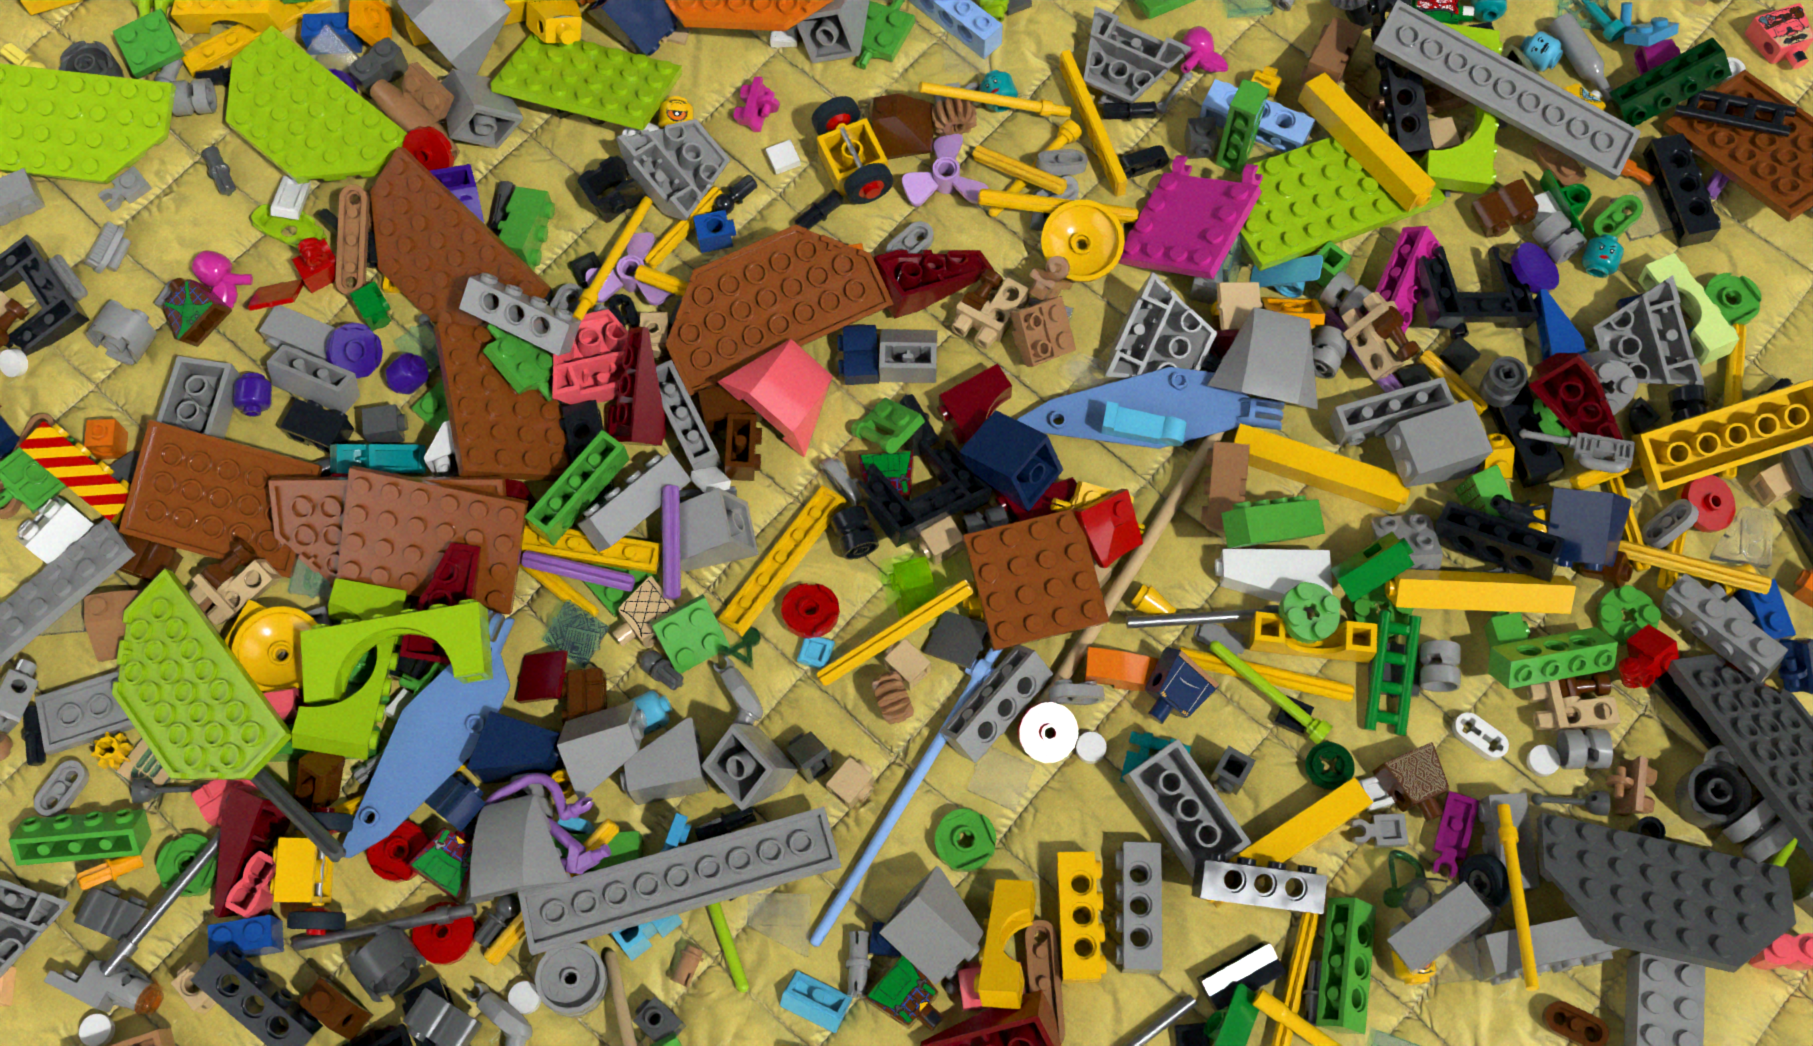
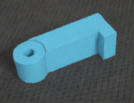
[1102,401,1187,446]

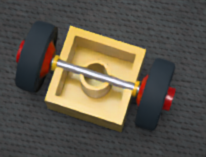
[811,96,893,204]
[270,808,353,935]

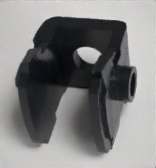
[578,155,645,223]

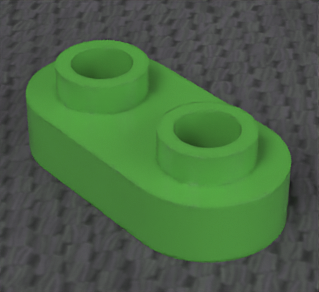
[1592,195,1643,239]

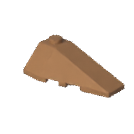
[84,588,215,662]

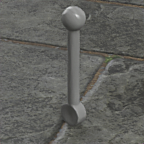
[1157,71,1193,114]

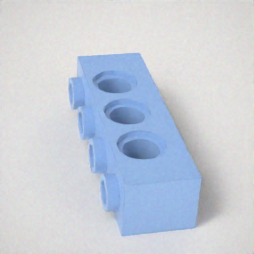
[908,0,1003,59]
[1199,79,1315,153]

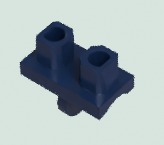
[1778,638,1813,694]

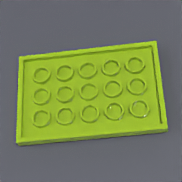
[491,32,682,131]

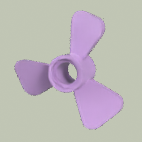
[902,134,989,207]
[585,232,674,305]

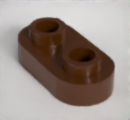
[1542,1001,1609,1046]

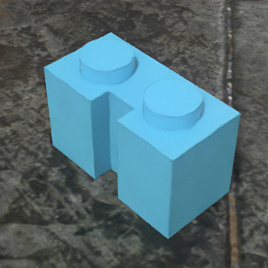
[611,914,683,961]

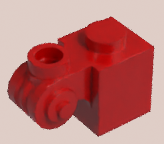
[292,237,336,293]
[1618,624,1679,689]

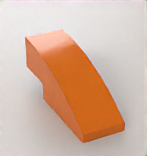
[1084,647,1159,691]

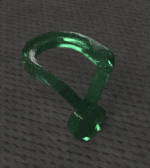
[718,627,761,670]
[1383,850,1426,908]

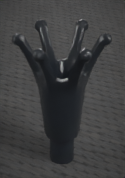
[1490,497,1550,527]

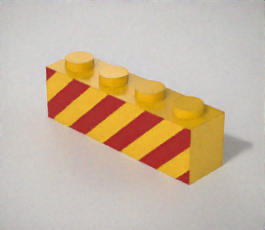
[18,421,131,524]

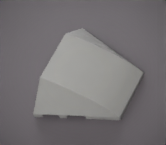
[397,0,511,75]
[1084,6,1191,103]
[616,119,730,221]
[1104,272,1217,378]
[1593,275,1704,385]
[1206,307,1318,410]
[464,794,573,905]
[0,879,71,978]

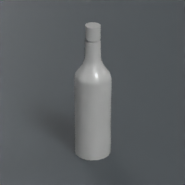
[1548,13,1613,103]

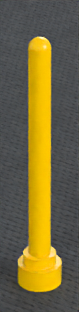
[988,119,1082,217]

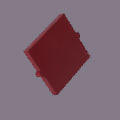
[516,650,568,704]

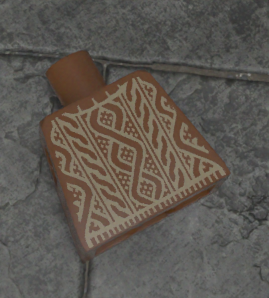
[1372,742,1449,822]

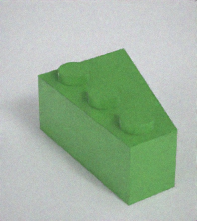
[498,186,555,271]

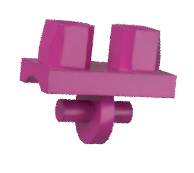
[733,76,780,132]

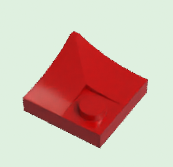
[1074,488,1143,569]

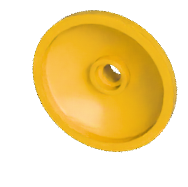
[1041,200,1124,282]
[232,606,318,693]

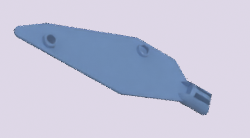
[1017,367,1285,449]
[342,609,515,858]

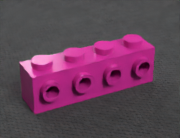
[1365,226,1441,334]

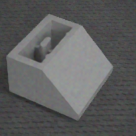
[879,329,938,383]

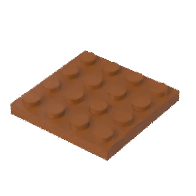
[962,508,1110,652]

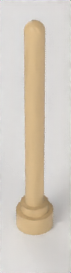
[604,950,637,1046]

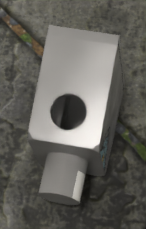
[0,659,39,734]

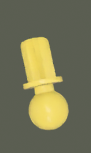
[0,43,47,69]

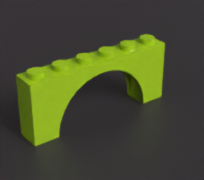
[1419,23,1503,194]
[292,578,412,760]
[300,599,493,707]

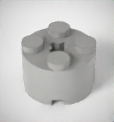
[86,300,157,365]
[1581,350,1638,415]

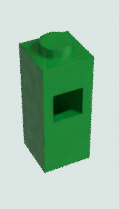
[1330,531,1415,603]

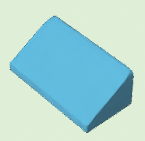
[780,970,853,1033]

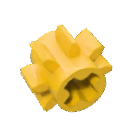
[1251,65,1282,97]
[91,732,134,770]

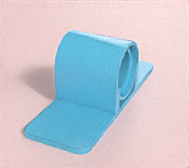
[1250,255,1323,298]

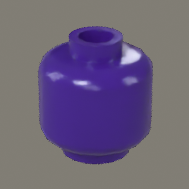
[386,353,429,395]
[233,373,272,417]

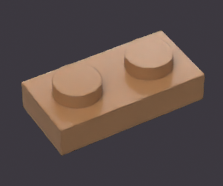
[1531,141,1587,188]

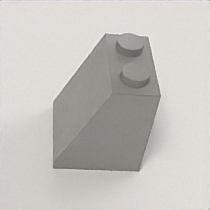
[796,0,869,63]
[442,69,523,149]
[1384,400,1493,487]
[659,488,759,571]
[557,701,647,800]
[620,717,709,805]
[701,723,799,811]
[879,866,984,985]

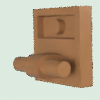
[1009,296,1076,367]

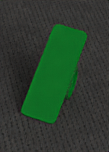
[1539,169,1592,235]
[1204,983,1259,1046]

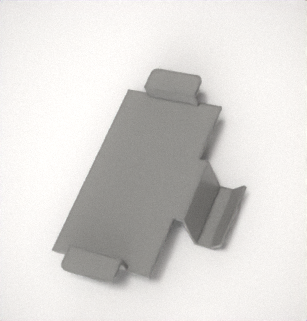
[1194,624,1246,656]

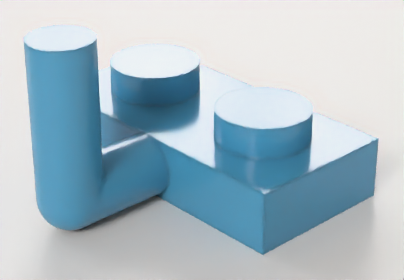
[1620,2,1679,47]
[661,813,691,852]

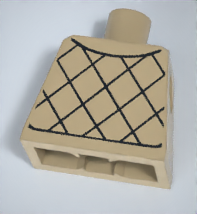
[612,576,677,648]

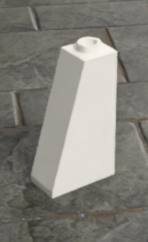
[1214,549,1333,613]

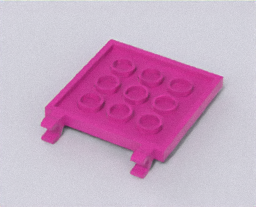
[1119,155,1263,279]

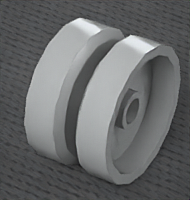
[1721,795,1795,864]
[535,943,609,1018]

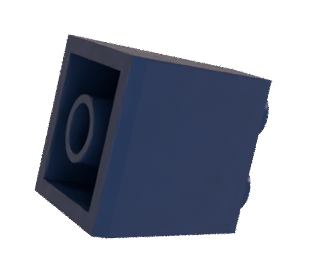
[587,0,678,56]
[959,410,1064,512]
[1548,488,1631,571]
[467,711,566,784]

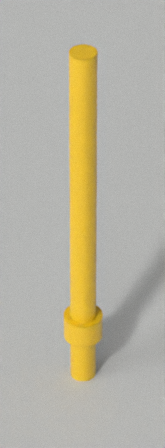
[918,81,1071,117]
[572,196,653,322]
[1497,804,1539,991]

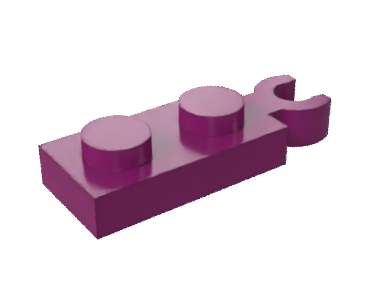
[1431,791,1480,880]

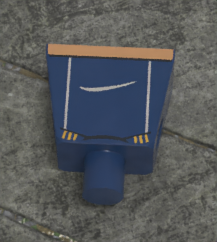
[1145,647,1220,724]

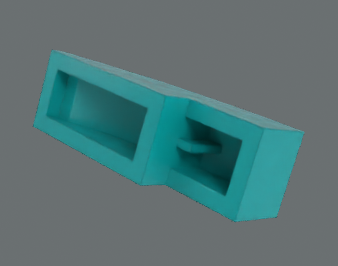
[330,444,426,473]

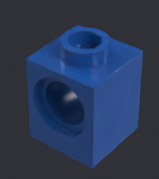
[693,210,736,253]

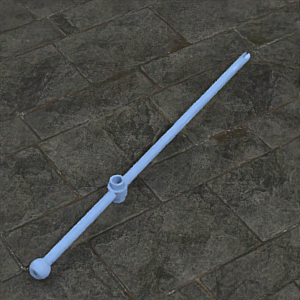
[810,646,1003,947]

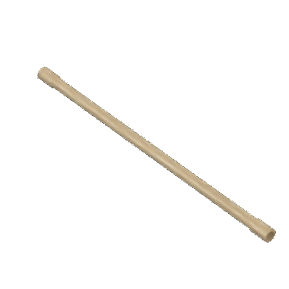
[1035,394,1251,704]

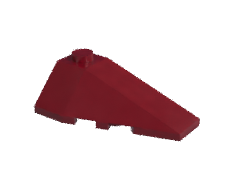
[874,250,994,319]
[606,327,666,446]
[1528,353,1623,460]
[400,542,481,664]
[214,786,293,918]
[920,990,1061,1046]

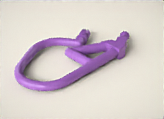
[477,773,611,874]

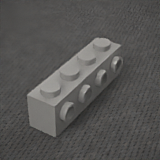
[1329,377,1454,446]
[578,453,692,552]
[1659,573,1788,685]

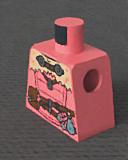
[1745,3,1813,69]

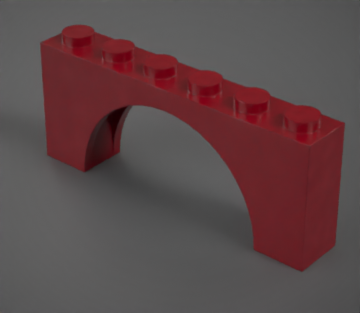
[937,363,1077,524]

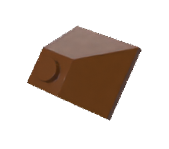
[872,93,935,160]

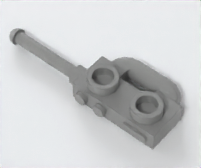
[1519,429,1635,473]

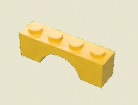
[171,0,287,34]
[1249,611,1377,663]
[974,879,1037,1009]

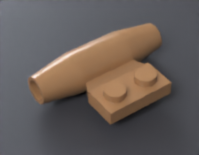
[370,62,460,160]

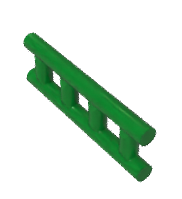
[1364,610,1421,736]

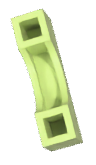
[1638,253,1740,366]

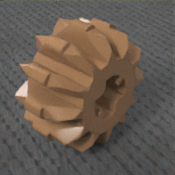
[931,97,977,137]
[872,671,914,725]

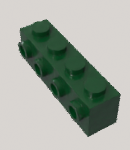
[1609,37,1732,127]

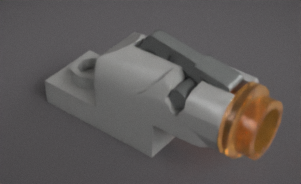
[44,959,164,1015]

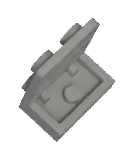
[1371,514,1443,571]

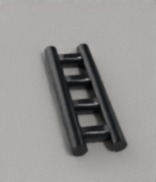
[1674,89,1797,137]

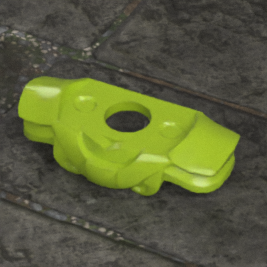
[251,204,327,249]

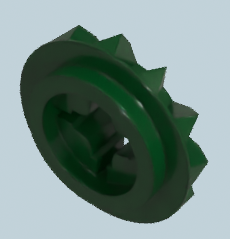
[1305,742,1355,791]

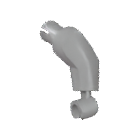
[713,656,763,725]
[467,983,533,1046]

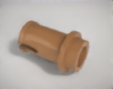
[670,945,704,988]

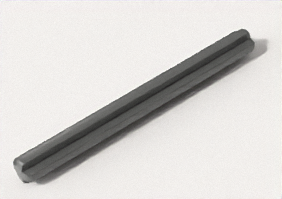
[250,768,346,862]

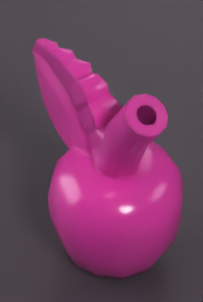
[1181,26,1228,73]
[192,250,253,308]

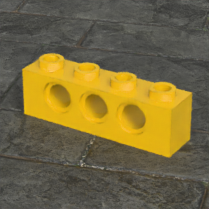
[1056,851,1107,984]

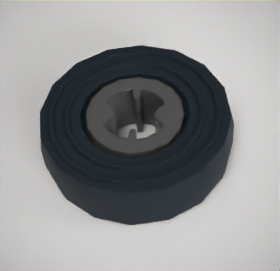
[1459,854,1511,911]

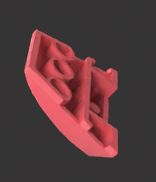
[552,309,659,405]
[718,339,833,457]

